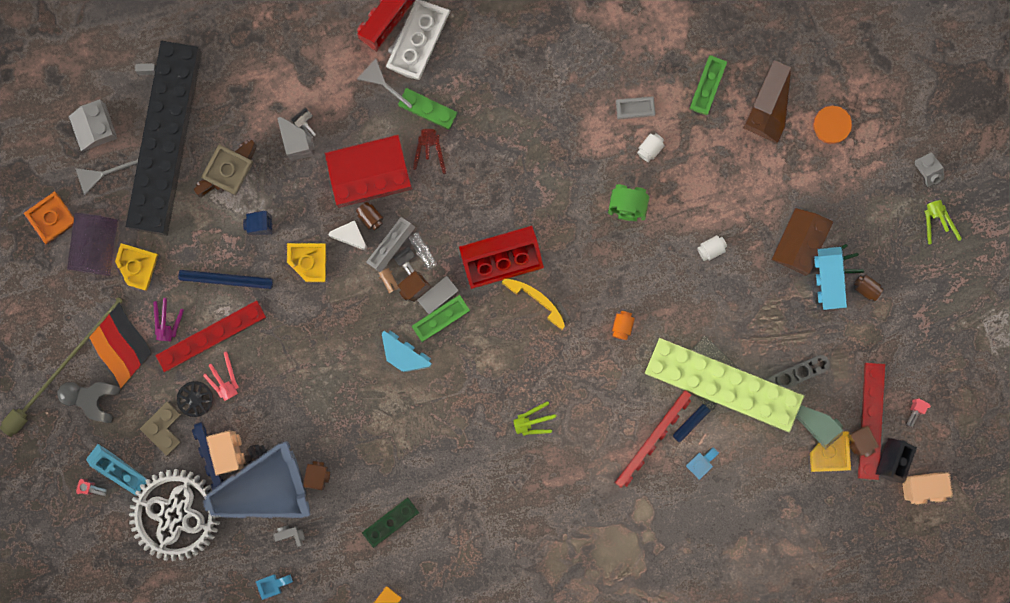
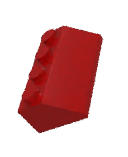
[357,0,416,52]
[459,226,544,289]

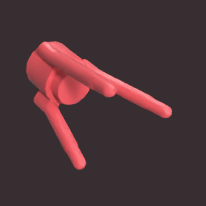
[203,352,239,401]

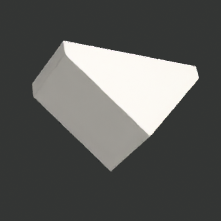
[329,221,367,251]

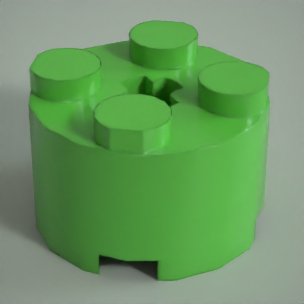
[608,184,650,221]

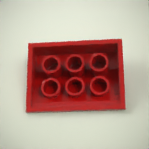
[325,135,412,208]

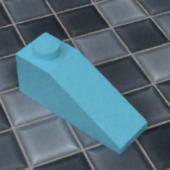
[86,444,146,496]

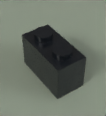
[876,438,917,483]

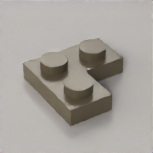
[140,402,182,456]

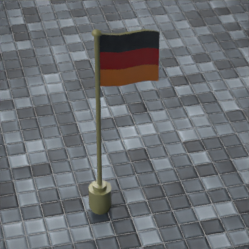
[0,298,151,437]

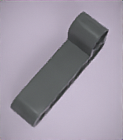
[764,355,830,389]

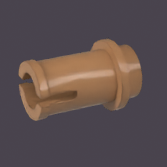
[379,268,399,293]

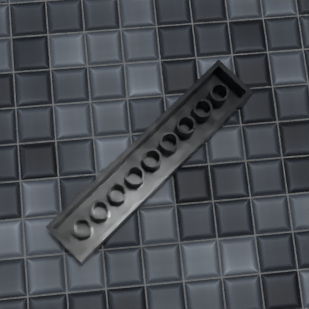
[125,40,202,236]

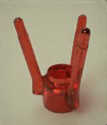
[413,129,446,174]

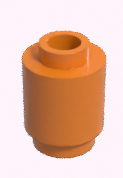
[612,311,635,340]

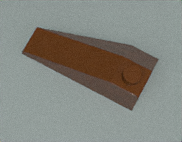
[743,60,791,144]

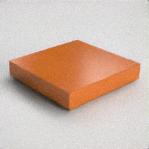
[24,191,78,245]

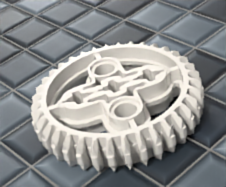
[129,469,220,561]

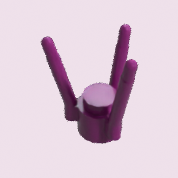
[153,297,184,342]

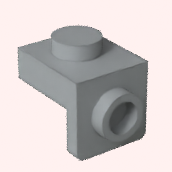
[915,152,944,187]
[273,525,305,547]

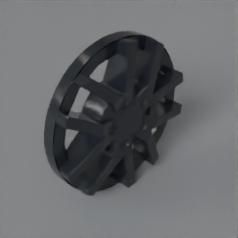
[177,381,213,417]

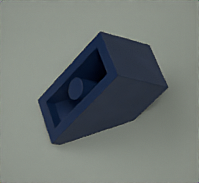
[243,211,272,235]

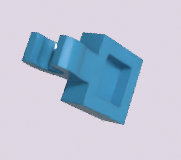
[686,447,719,480]
[255,574,293,600]

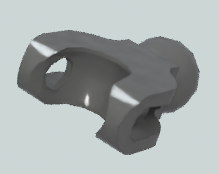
[57,382,121,423]

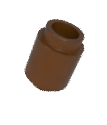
[356,202,383,231]
[854,274,884,301]

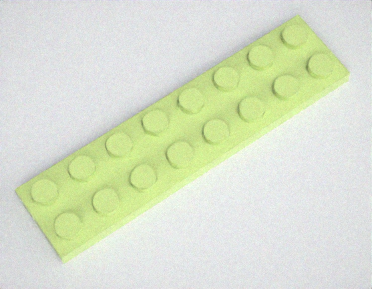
[645,338,804,433]

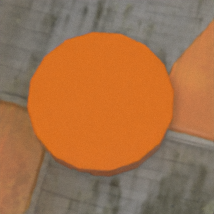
[813,105,852,144]

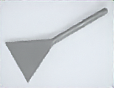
[357,59,412,108]
[75,159,138,195]

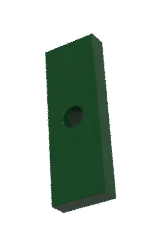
[362,498,420,548]

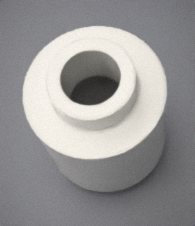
[637,133,665,162]
[697,235,727,261]

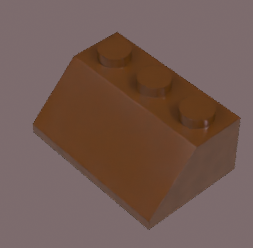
[771,208,833,276]

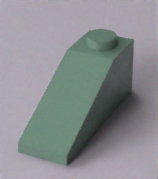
[796,405,843,449]

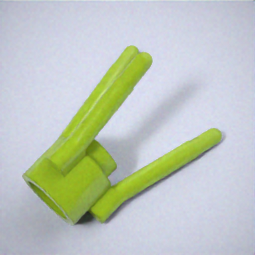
[924,200,961,245]
[513,401,557,436]

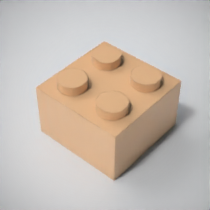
[207,431,246,475]
[902,472,952,504]

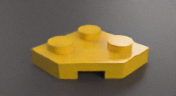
[115,243,158,291]
[287,243,326,282]
[810,431,851,472]

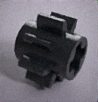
[244,445,268,464]

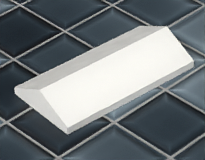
[386,0,450,80]

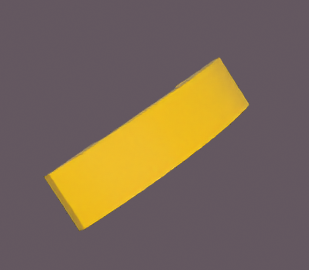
[502,279,565,330]

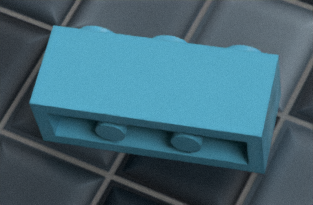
[814,247,847,310]

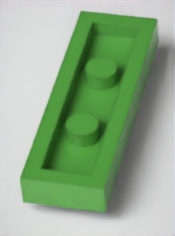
[689,55,727,115]
[398,88,457,130]
[412,295,470,343]

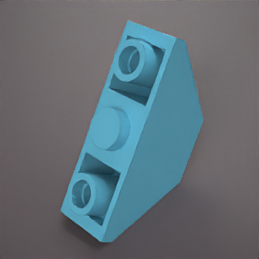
[382,331,432,372]

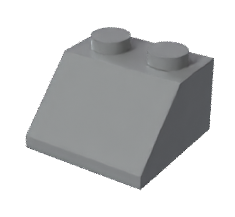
[69,99,118,152]
[277,117,315,161]

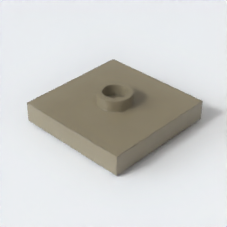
[201,144,254,196]

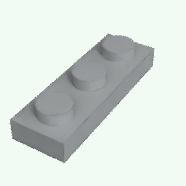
[366,217,415,273]

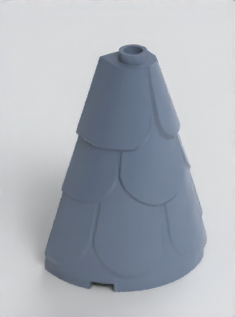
[203,441,310,518]

